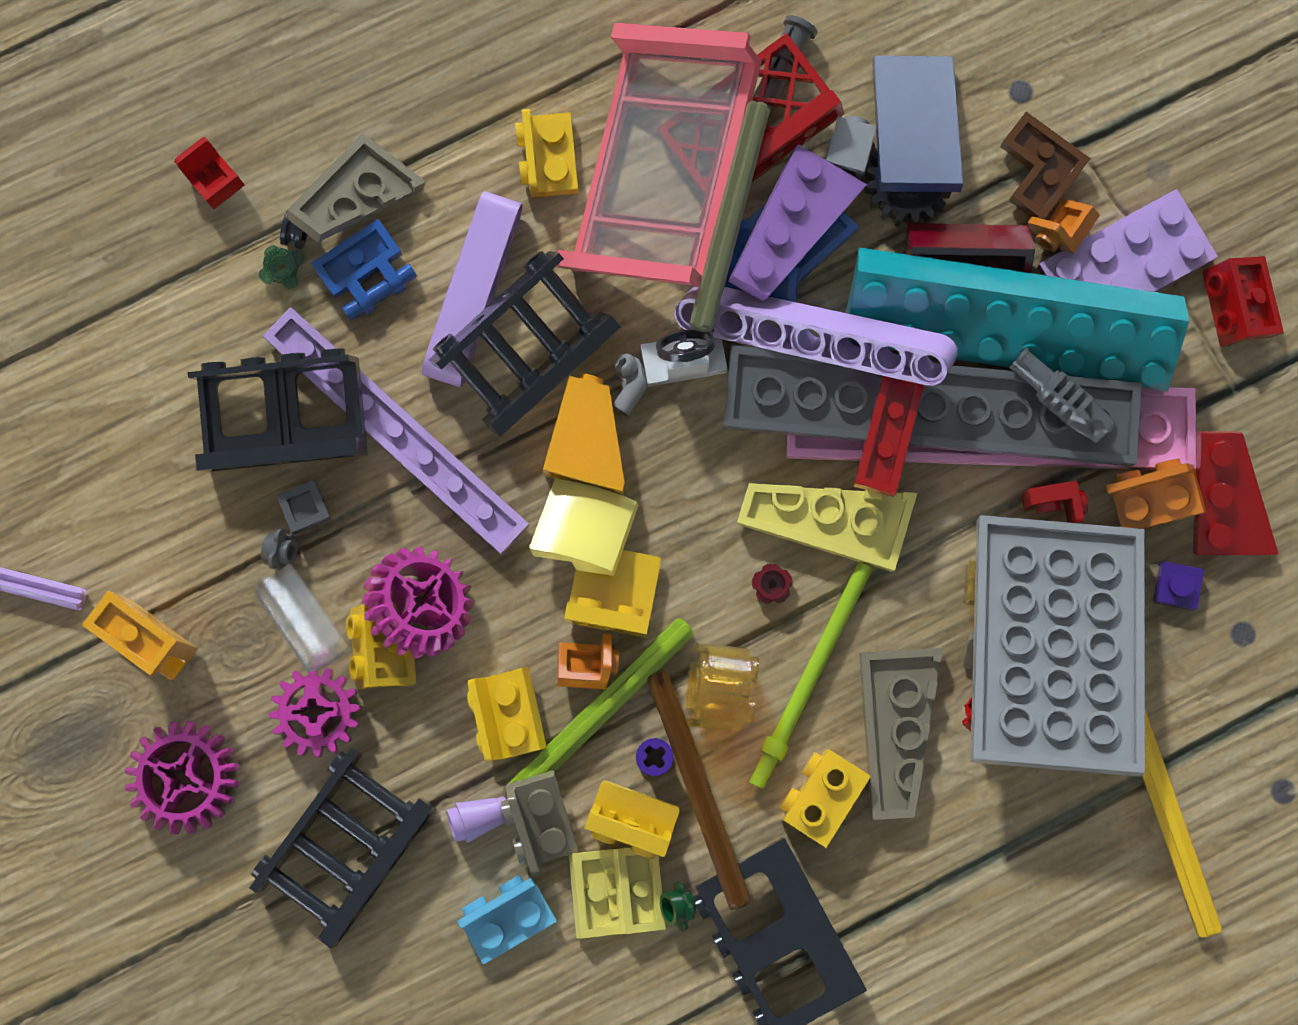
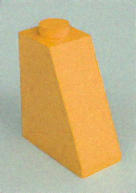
[543,373,625,495]

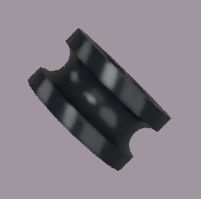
[280,210,308,249]

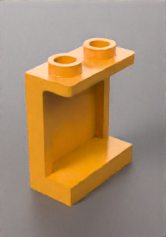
[82,590,199,680]

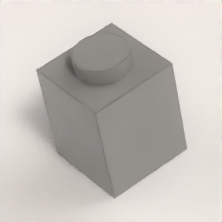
[826,116,877,181]

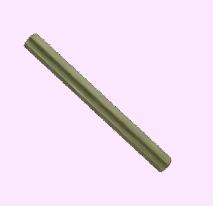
[690,101,770,333]

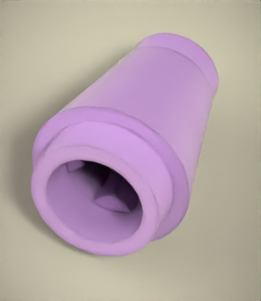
[446,796,506,843]

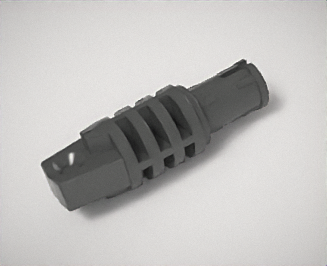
[1009,348,1114,443]

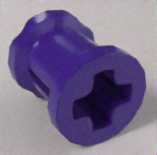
[636,738,674,776]

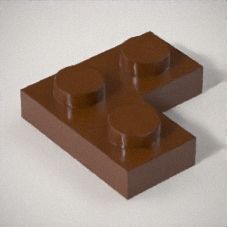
[1000,112,1091,219]

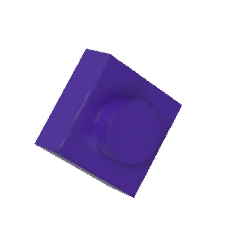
[1153,561,1204,611]

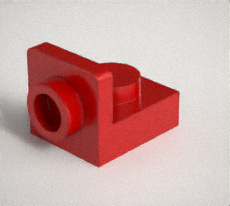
[1021,481,1088,524]

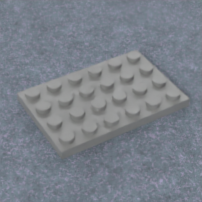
[970,515,1145,777]

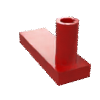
[854,375,924,497]

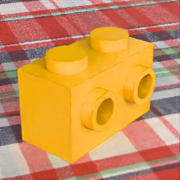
[779,749,871,848]

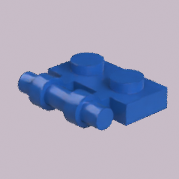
[311,219,418,321]

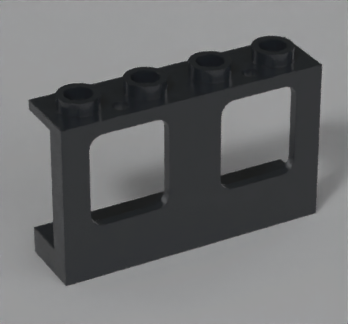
[187,348,368,472]
[693,837,867,1025]

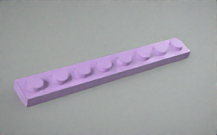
[263,307,530,556]

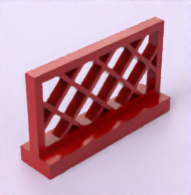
[657,33,845,194]

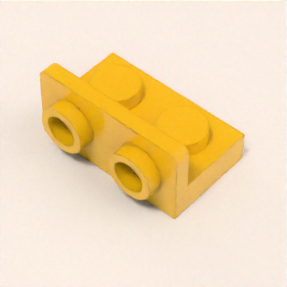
[515,109,578,198]
[346,602,416,690]
[467,667,547,762]

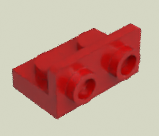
[1203,256,1284,347]

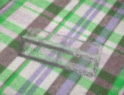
[255,563,351,673]

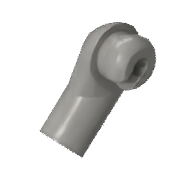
[612,354,648,417]

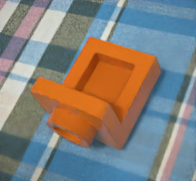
[1027,199,1100,254]
[557,633,619,690]

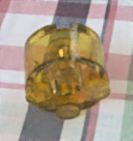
[686,643,759,732]

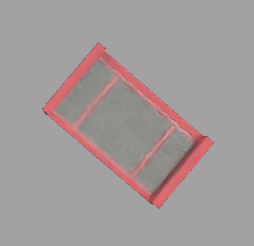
[556,23,761,288]

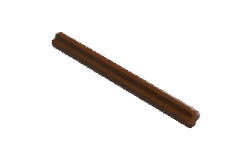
[647,671,751,910]

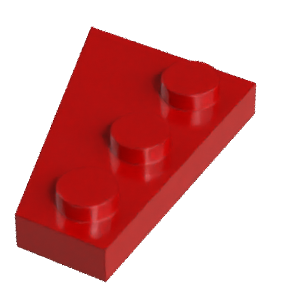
[1193,431,1279,555]

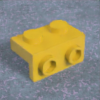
[584,780,680,858]

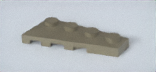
[859,648,943,820]

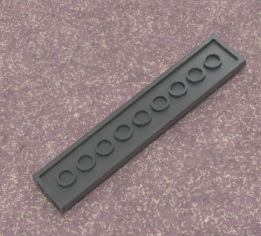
[724,345,1142,467]

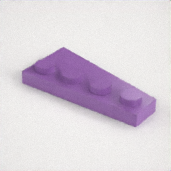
[728,144,867,301]

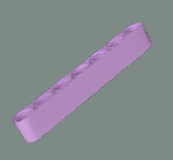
[674,286,958,385]

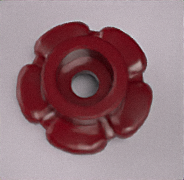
[752,564,793,604]

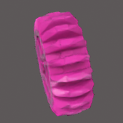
[361,546,475,659]
[125,721,240,835]

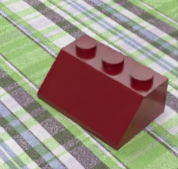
[904,223,1035,273]

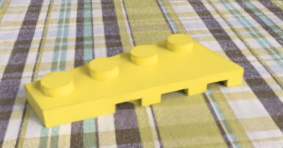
[736,483,918,572]

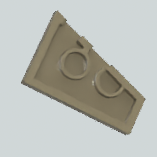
[286,133,426,242]

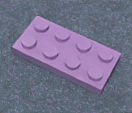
[1036,189,1218,292]

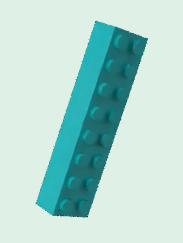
[846,247,1190,391]

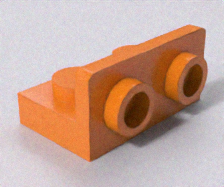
[1106,458,1207,529]

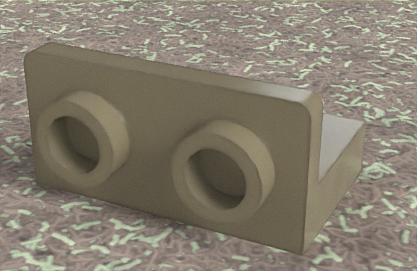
[501,770,579,875]

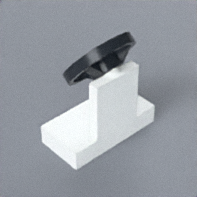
[640,329,727,387]

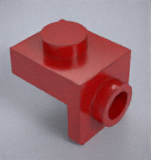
[174,137,245,210]

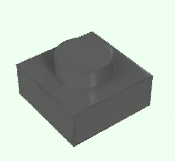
[276,480,332,535]

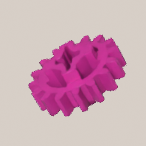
[269,666,362,757]

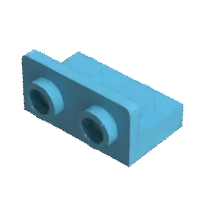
[457,874,557,965]

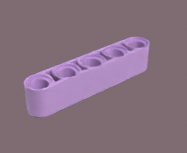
[422,191,523,387]

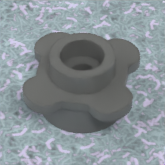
[261,529,297,574]

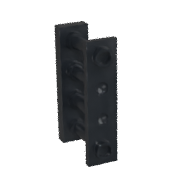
[429,251,621,437]
[249,749,436,949]

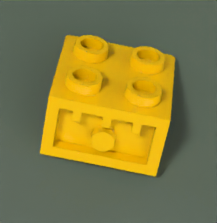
[564,550,661,638]

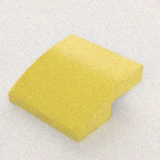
[529,479,639,576]
[569,847,666,939]

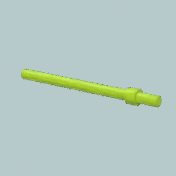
[749,562,873,790]

